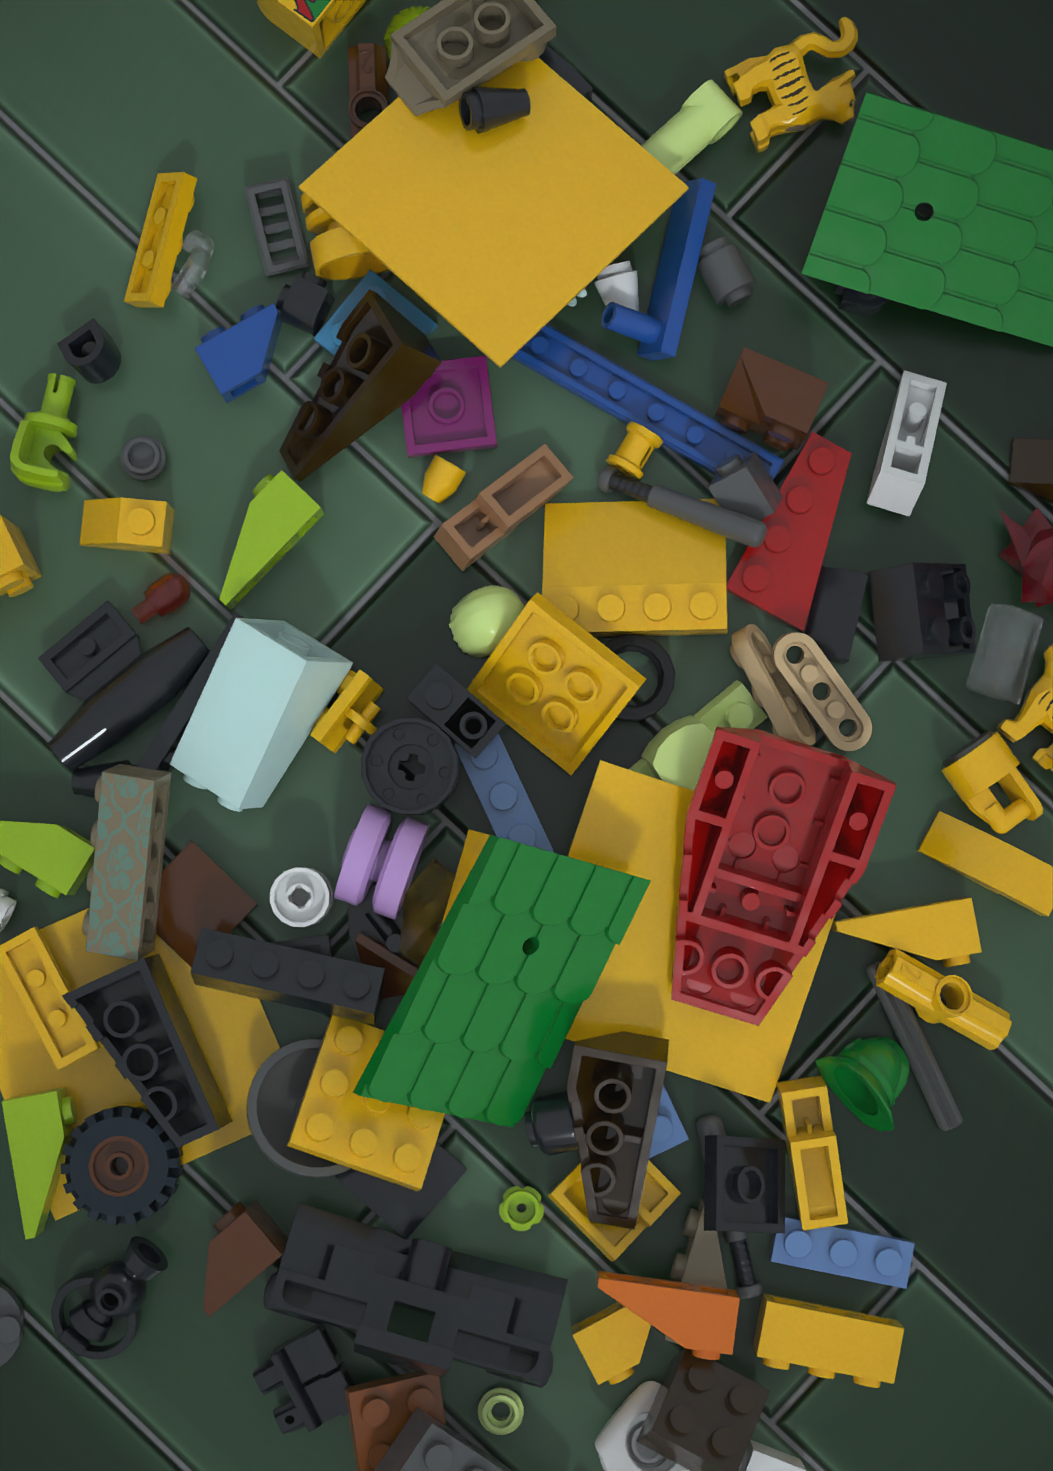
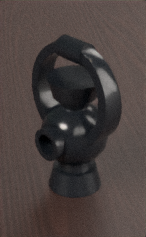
[51,1236,168,1359]

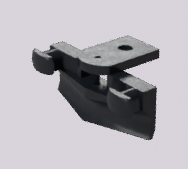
[263,1202,568,1388]

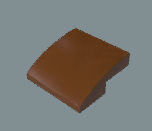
[156,841,258,968]

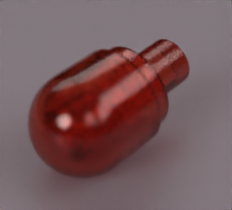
[131,573,191,624]

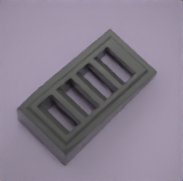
[244,177,310,277]

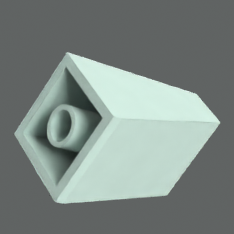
[170,618,353,812]

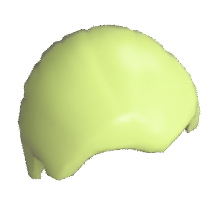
[449,585,525,658]

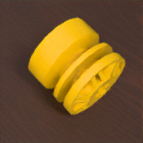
[301,193,389,280]

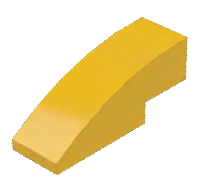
[917,811,1053,916]
[777,1075,848,1231]

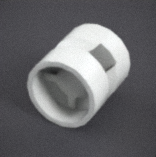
[270,867,335,927]

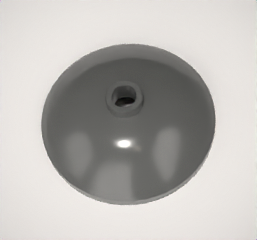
[246,1039,351,1178]

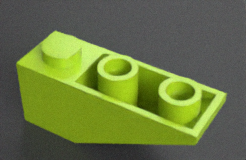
[0,821,95,898]

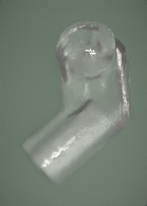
[172,230,215,298]

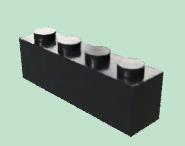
[190,928,385,1025]

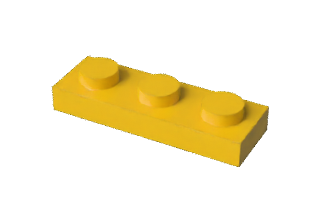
[124,172,198,308]
[0,926,101,1070]

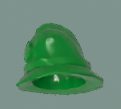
[815,1036,909,1132]

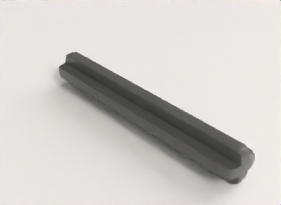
[867,959,963,1131]

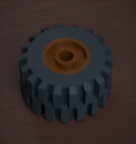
[61,1106,183,1225]

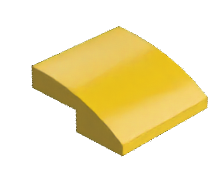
[547,1160,681,1261]

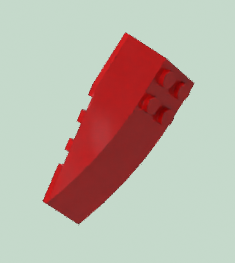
[671,727,897,1026]

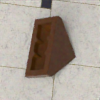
[355,931,420,999]

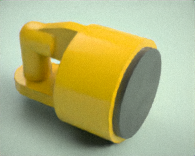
[941,730,1043,834]

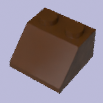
[203,1199,288,1317]

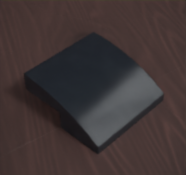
[335,1141,467,1239]

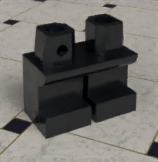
[253,1323,356,1434]

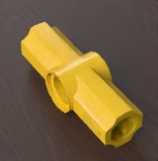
[875,948,1012,1050]

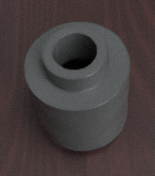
[697,236,756,308]

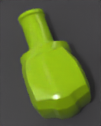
[10,373,78,492]

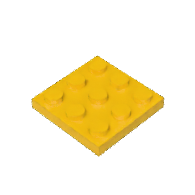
[467,592,646,775]
[287,1015,445,1192]

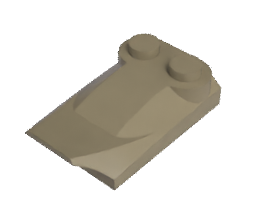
[385,0,557,116]

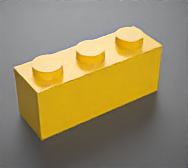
[752,1293,904,1388]

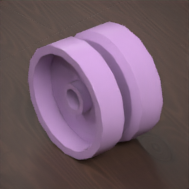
[334,803,430,920]

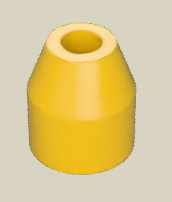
[422,454,467,504]

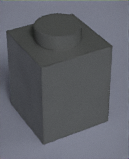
[708,452,783,520]

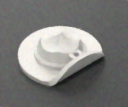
[595,1381,690,1471]

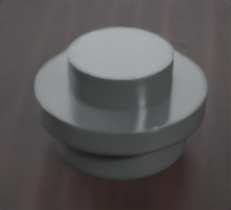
[121,435,167,481]

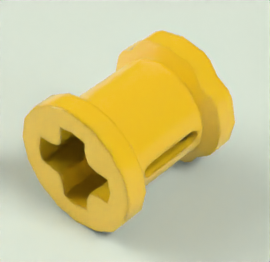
[606,421,663,481]

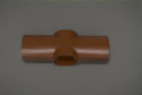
[348,43,389,139]

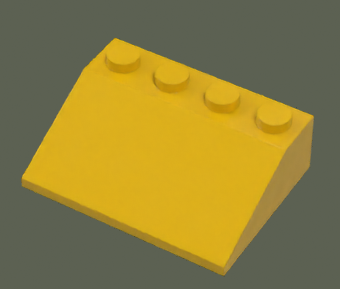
[542,499,728,638]

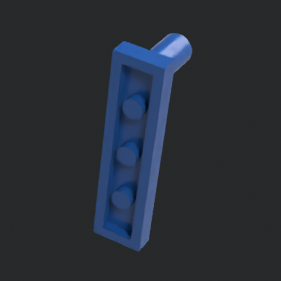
[601,178,716,361]

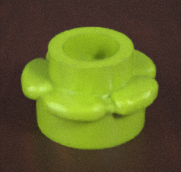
[499,1186,544,1231]

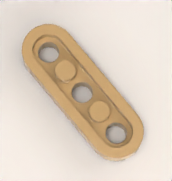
[730,624,816,746]
[771,632,872,751]

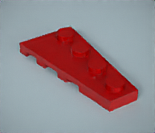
[727,431,852,633]

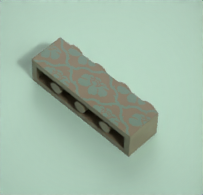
[82,764,172,961]

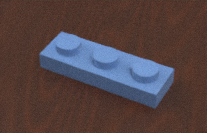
[769,1215,915,1289]

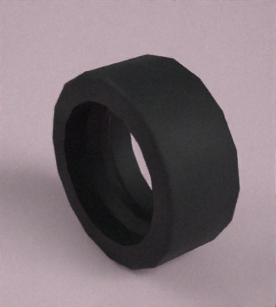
[605,634,675,722]

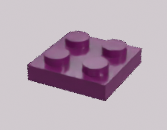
[401,355,497,458]

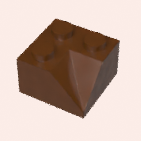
[715,347,829,451]

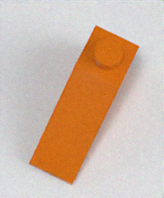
[596,1270,740,1360]

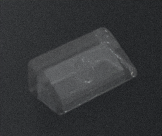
[966,604,1044,704]

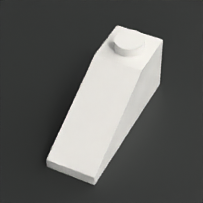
[866,370,947,517]

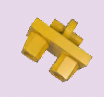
[310,670,385,754]

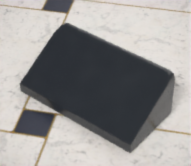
[805,566,868,664]

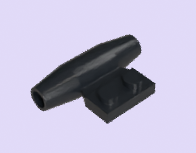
[38,601,210,771]

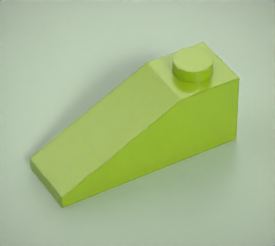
[219,470,324,611]
[2,1087,77,1240]

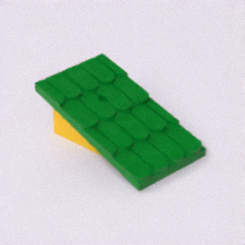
[801,91,1053,347]
[353,829,651,1127]

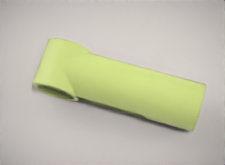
[641,79,743,175]

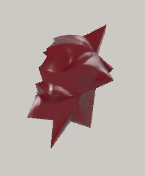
[998,507,1053,607]

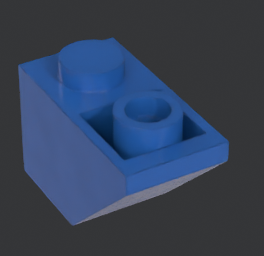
[195,303,282,403]

